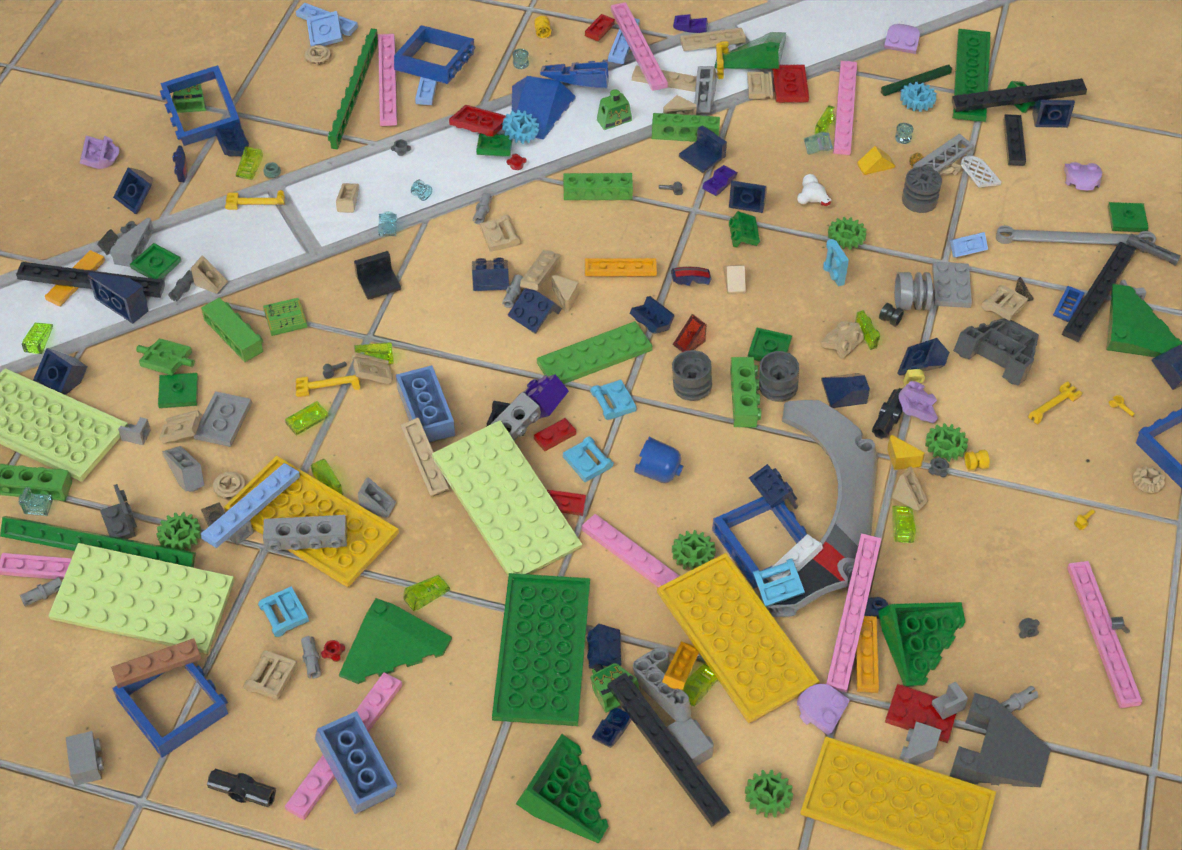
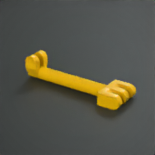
[716,41,729,79]
[225,190,285,210]
[296,375,361,397]
[1028,381,1083,425]

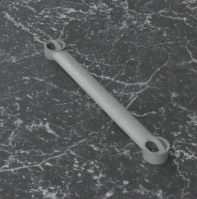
[996,225,1156,245]

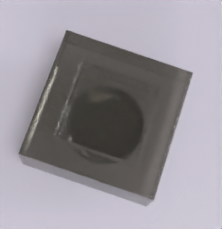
[201,502,225,527]

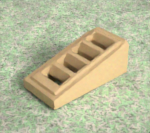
[336,183,359,213]

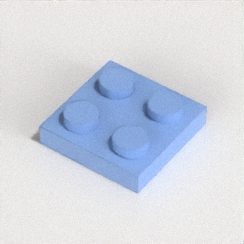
[306,11,343,47]

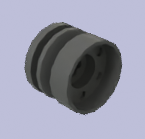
[902,167,942,213]
[672,350,712,401]
[759,351,799,402]

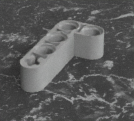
[633,647,692,722]

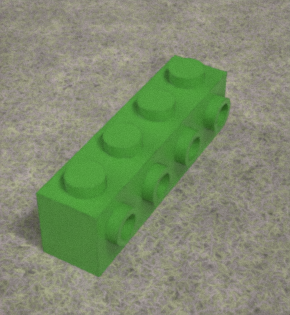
[563,173,633,200]
[201,297,263,362]

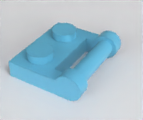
[823,239,849,287]
[590,380,637,420]
[563,436,614,482]
[753,558,805,607]
[258,586,309,637]

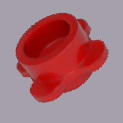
[506,154,527,170]
[321,640,345,662]

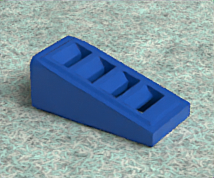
[1053,286,1085,322]

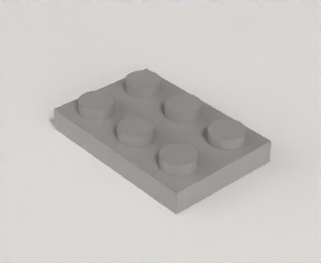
[932,262,972,308]
[194,391,252,447]

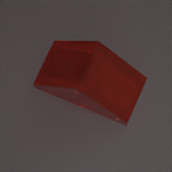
[672,314,707,352]

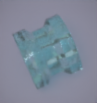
[512,49,529,69]
[895,123,913,144]
[410,179,432,201]

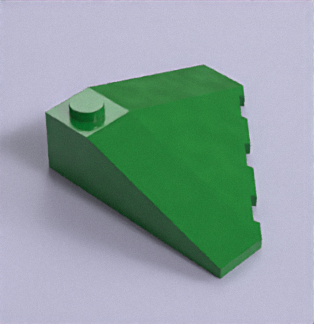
[715,32,786,69]
[1106,284,1182,357]
[339,598,452,684]
[878,602,966,687]
[516,734,609,843]

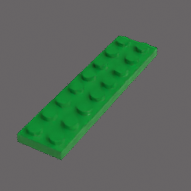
[952,29,991,122]

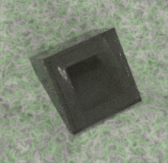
[97,229,119,255]
[1015,277,1034,301]

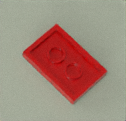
[772,65,809,103]
[449,105,506,137]
[885,684,957,743]

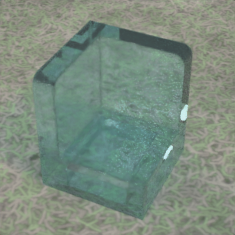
[804,132,833,154]

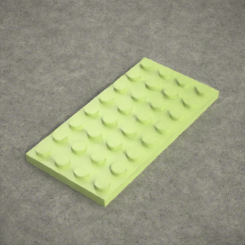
[0,368,129,482]
[432,420,582,576]
[49,543,235,654]

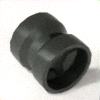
[879,303,904,327]

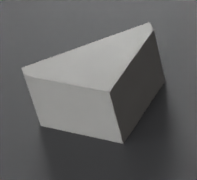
[358,477,396,518]

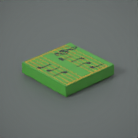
[263,298,307,336]

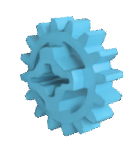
[900,82,937,112]
[502,110,539,144]

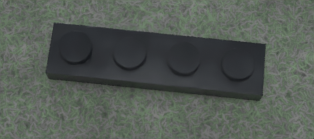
[1003,114,1026,166]

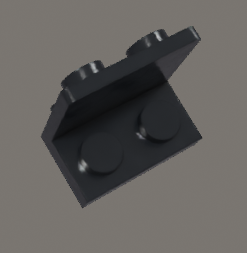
[354,251,401,300]

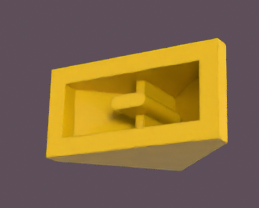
[857,146,895,175]
[887,435,925,470]

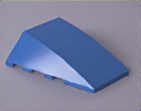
[540,59,609,88]
[512,76,576,139]

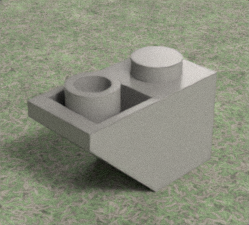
[900,721,941,765]

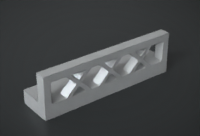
[913,134,974,173]

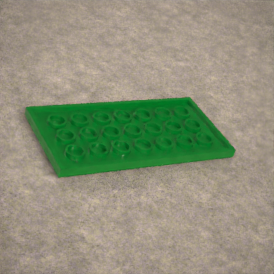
[492,573,590,726]

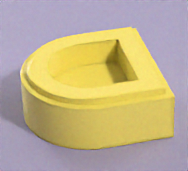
[903,369,925,386]

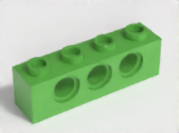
[651,113,720,142]
[730,357,761,427]
[0,464,72,501]

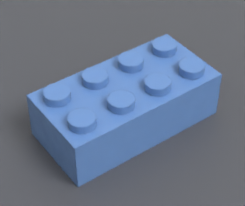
[396,365,455,442]
[315,711,397,814]

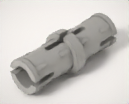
[473,193,493,225]
[502,275,523,308]
[20,577,62,607]
[301,636,321,679]
[1000,686,1038,713]

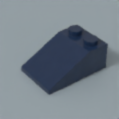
[88,272,149,324]

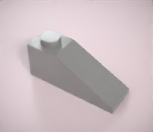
[694,66,717,114]
[110,218,154,267]
[162,446,204,492]

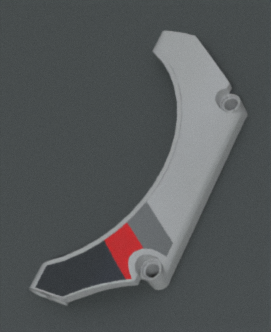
[760,400,878,617]

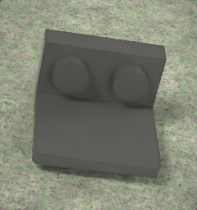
[100,484,137,539]

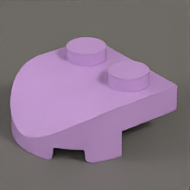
[884,24,920,54]
[80,136,119,169]
[1064,162,1102,190]
[899,381,938,423]
[797,684,850,735]

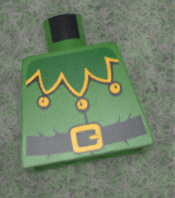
[172,84,206,113]
[597,89,632,130]
[590,663,640,713]

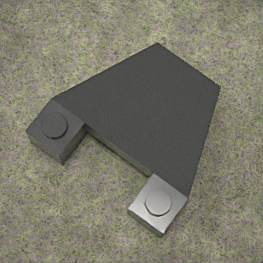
[953,318,1039,386]
[950,693,1051,787]

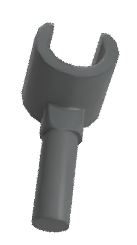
[659,181,683,195]
[323,362,347,379]
[1111,617,1130,634]

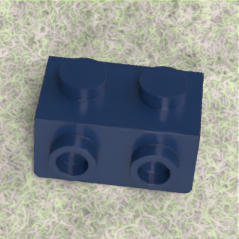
[215,123,249,157]
[629,296,674,334]
[587,624,621,669]

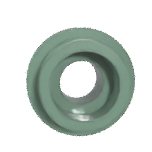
[263,162,281,178]

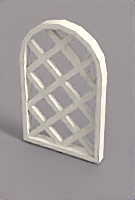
[961,156,1002,188]

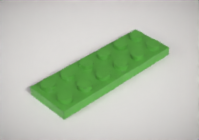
[537,321,653,384]

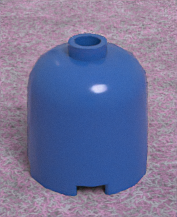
[634,436,684,483]

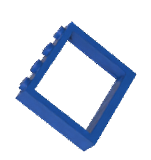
[394,25,476,84]
[160,65,242,146]
[1136,409,1182,488]
[712,497,807,589]
[112,663,228,758]

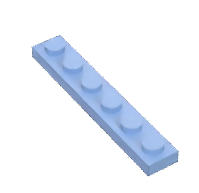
[201,463,300,548]

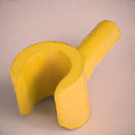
[1109,395,1135,417]
[1074,509,1095,530]

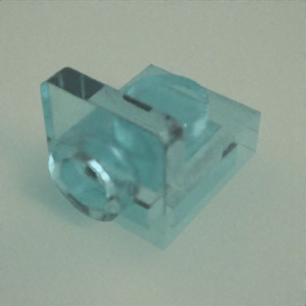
[378,211,398,236]
[19,487,53,516]

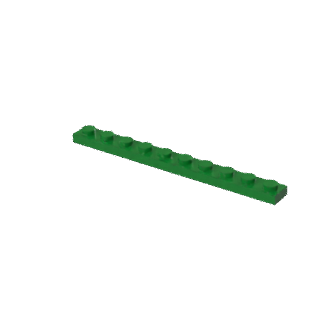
[328,28,378,149]
[0,516,196,568]

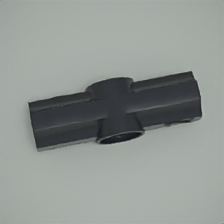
[872,388,903,439]
[207,768,276,807]

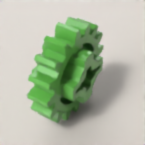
[828,217,867,250]
[925,423,968,462]
[156,512,202,550]
[672,530,716,570]
[745,770,793,818]

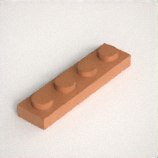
[111,638,201,688]

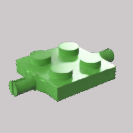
[136,338,195,375]

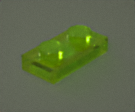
[814,105,836,139]
[855,310,880,350]
[285,401,328,435]

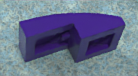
[673,14,708,33]
[702,165,738,196]

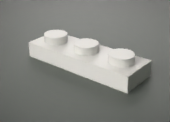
[766,534,823,582]

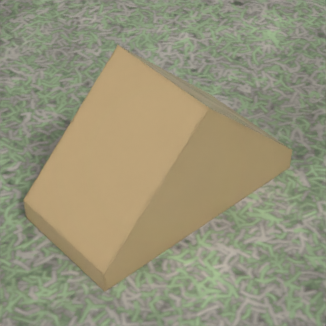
[663,95,697,115]
[191,255,228,294]
[723,265,746,294]
[552,275,579,313]
[892,467,928,511]

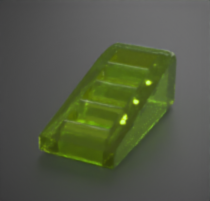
[236,147,263,180]
[21,322,53,354]
[354,342,394,364]
[311,459,343,495]
[892,505,916,543]
[403,575,450,611]
[683,663,718,707]

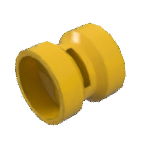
[534,16,551,38]
[964,449,990,471]

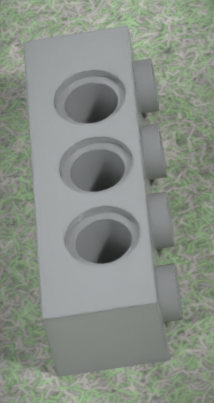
[490,392,541,440]
[263,515,347,551]

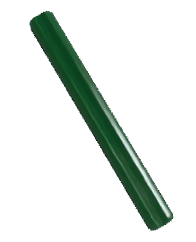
[880,65,952,96]

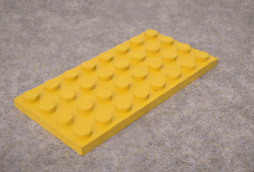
[224,455,399,588]
[657,553,820,724]
[800,736,996,850]

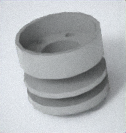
[894,272,933,310]

